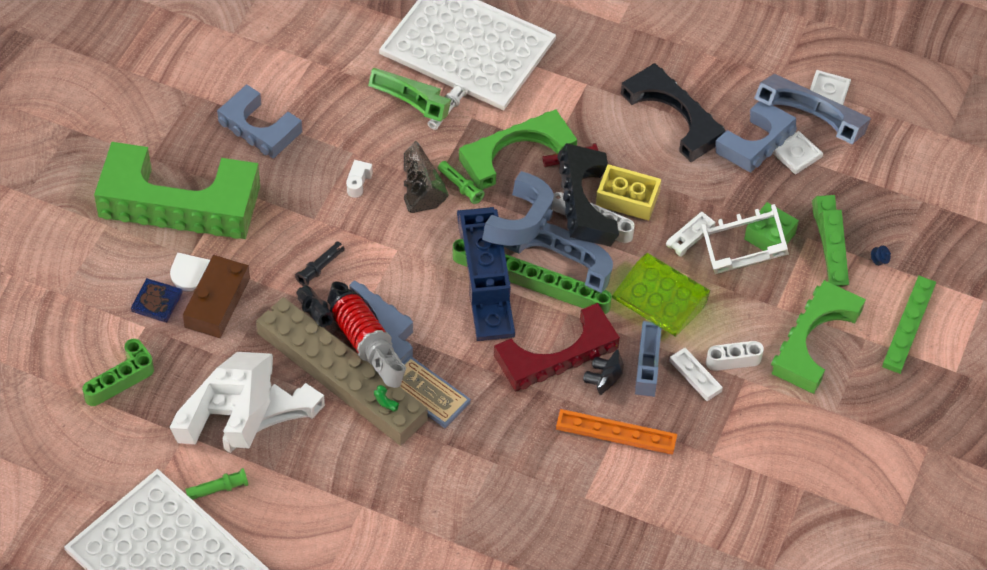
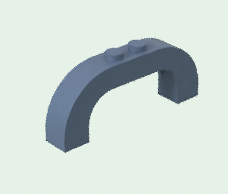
[482,171,554,246]
[503,223,613,293]

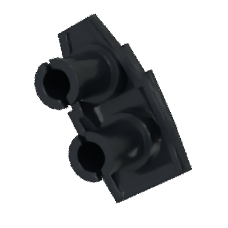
[583,349,624,395]

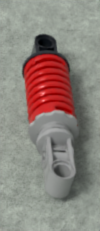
[327,281,406,388]

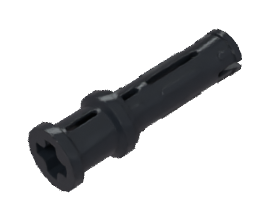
[295,241,345,286]

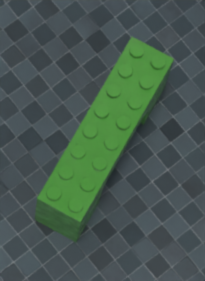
[94,142,260,239]

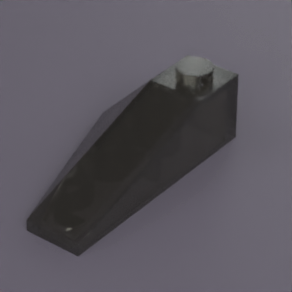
[404,141,449,213]

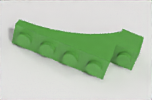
[368,68,451,122]
[812,195,849,286]

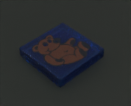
[131,278,182,323]

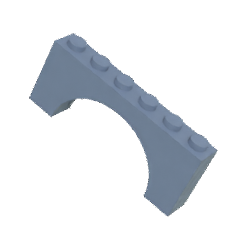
[754,74,871,144]

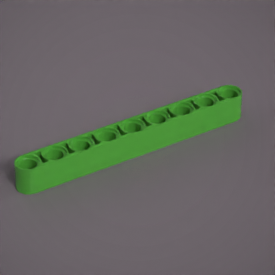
[452,239,612,314]

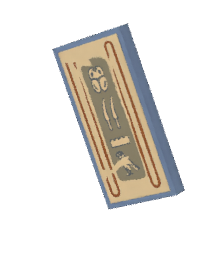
[400,356,471,429]

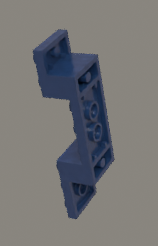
[457,207,515,341]

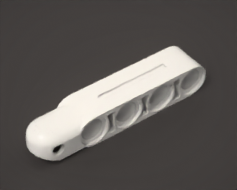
[551,192,634,243]

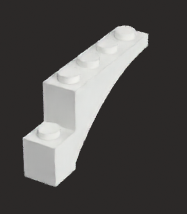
[223,383,325,453]

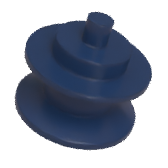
[871,245,891,266]

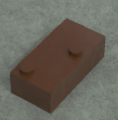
[183,255,250,339]

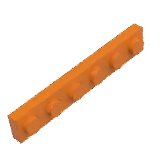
[556,409,677,455]

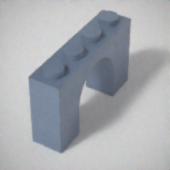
[217,84,302,159]
[716,101,797,173]

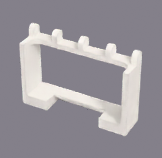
[702,204,789,274]

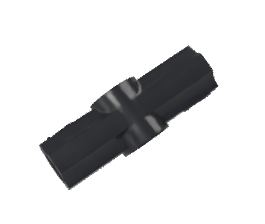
[296,285,334,328]

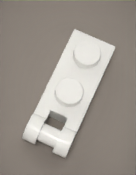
[666,212,716,257]

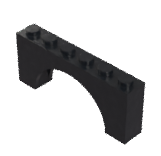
[621,63,726,162]
[557,143,619,247]

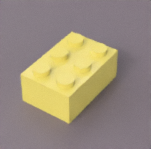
[596,164,661,221]

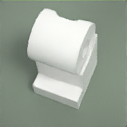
[346,160,373,198]

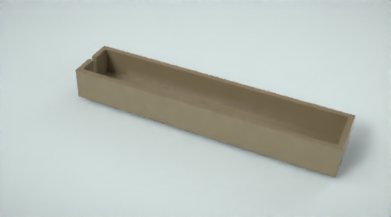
[256,297,428,446]

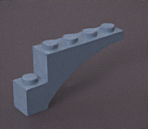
[349,280,413,363]
[635,321,662,397]

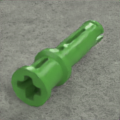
[437,161,485,204]
[185,468,249,500]

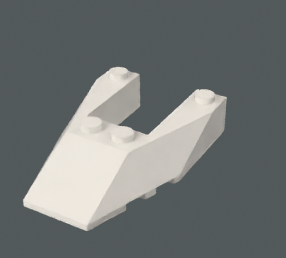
[170,352,273,448]

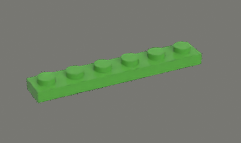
[882,275,936,374]

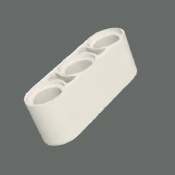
[706,341,764,371]

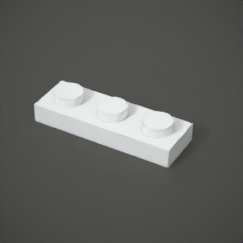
[669,348,723,401]

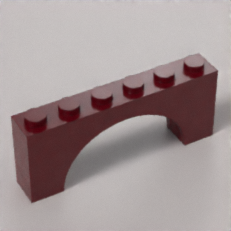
[494,303,620,391]

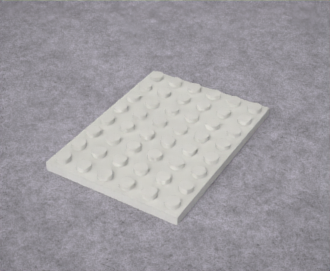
[379,0,556,111]
[64,469,269,570]

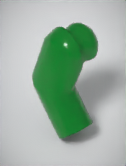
[374,385,399,412]

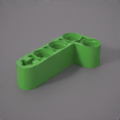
[82,339,154,406]

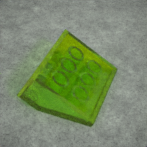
[612,253,711,337]

